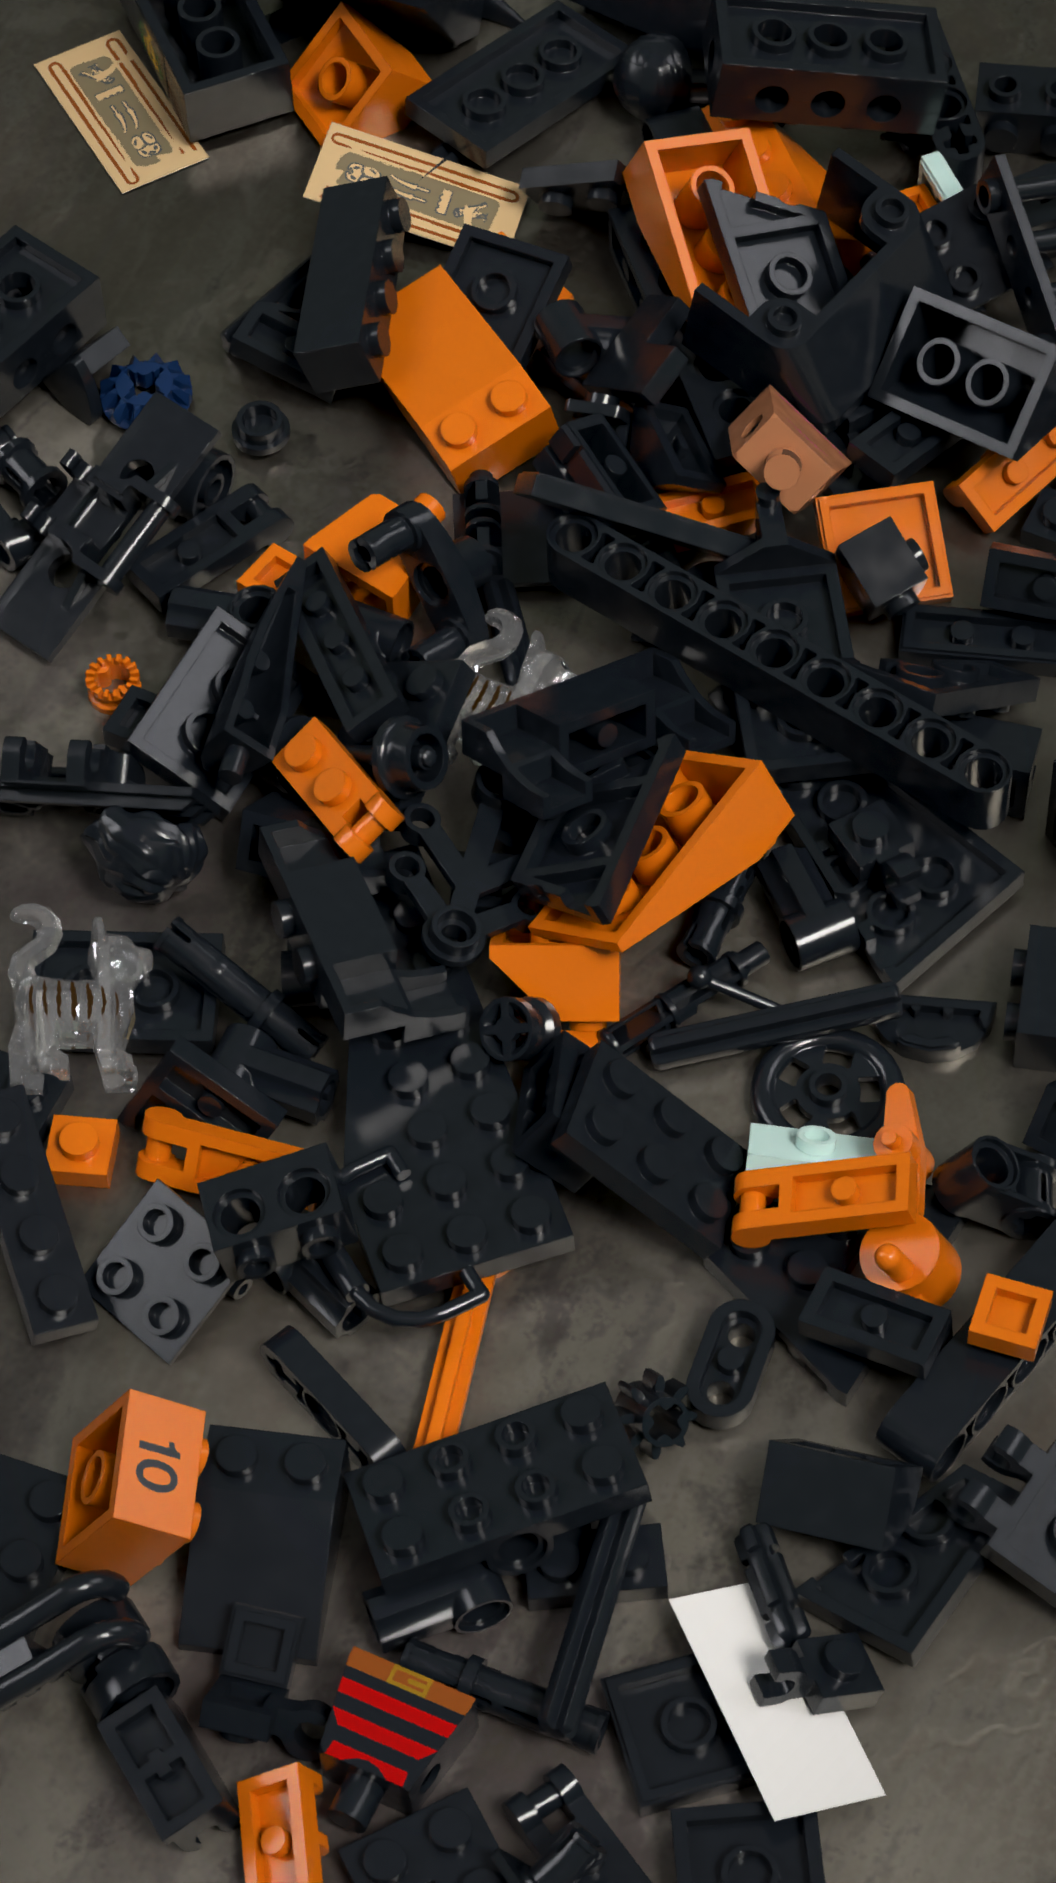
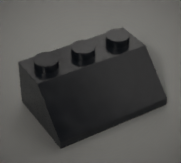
[867,286,1056,461]

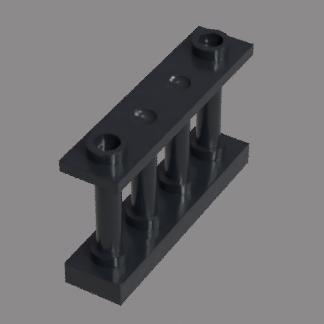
[976,154,1056,344]

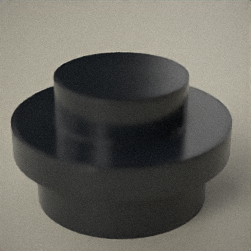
[232,400,290,456]

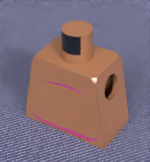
[728,384,852,514]

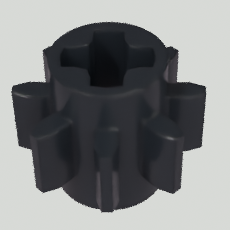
[615,1368,698,1460]

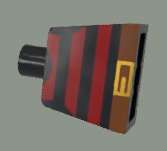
[319,1646,479,1833]

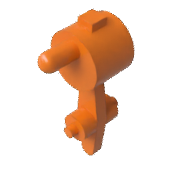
[859,1083,962,1307]

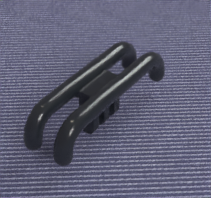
[0,1569,150,1712]

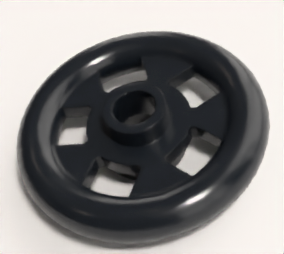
[750,1029,905,1138]

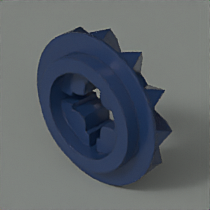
[100,353,193,430]

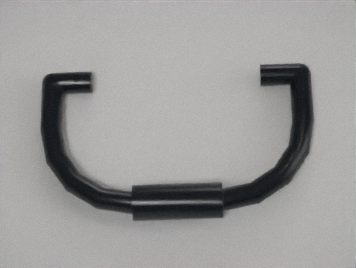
[313,1145,490,1328]

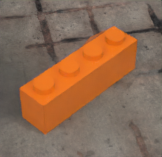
[701,105,872,276]

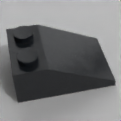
[178,1424,351,1666]

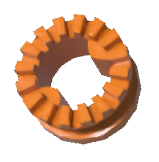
[85,654,142,715]

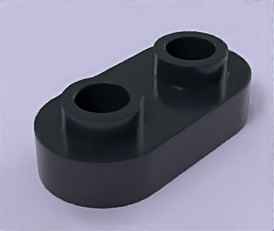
[686,1299,776,1430]

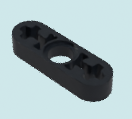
[260,1325,406,1468]

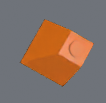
[290,2,432,147]
[489,928,621,1032]

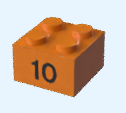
[55,1389,209,1586]

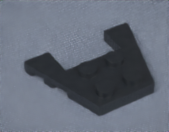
[704,1184,968,1407]

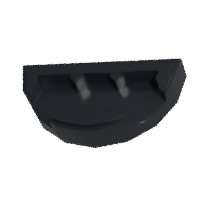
[871,994,997,1063]

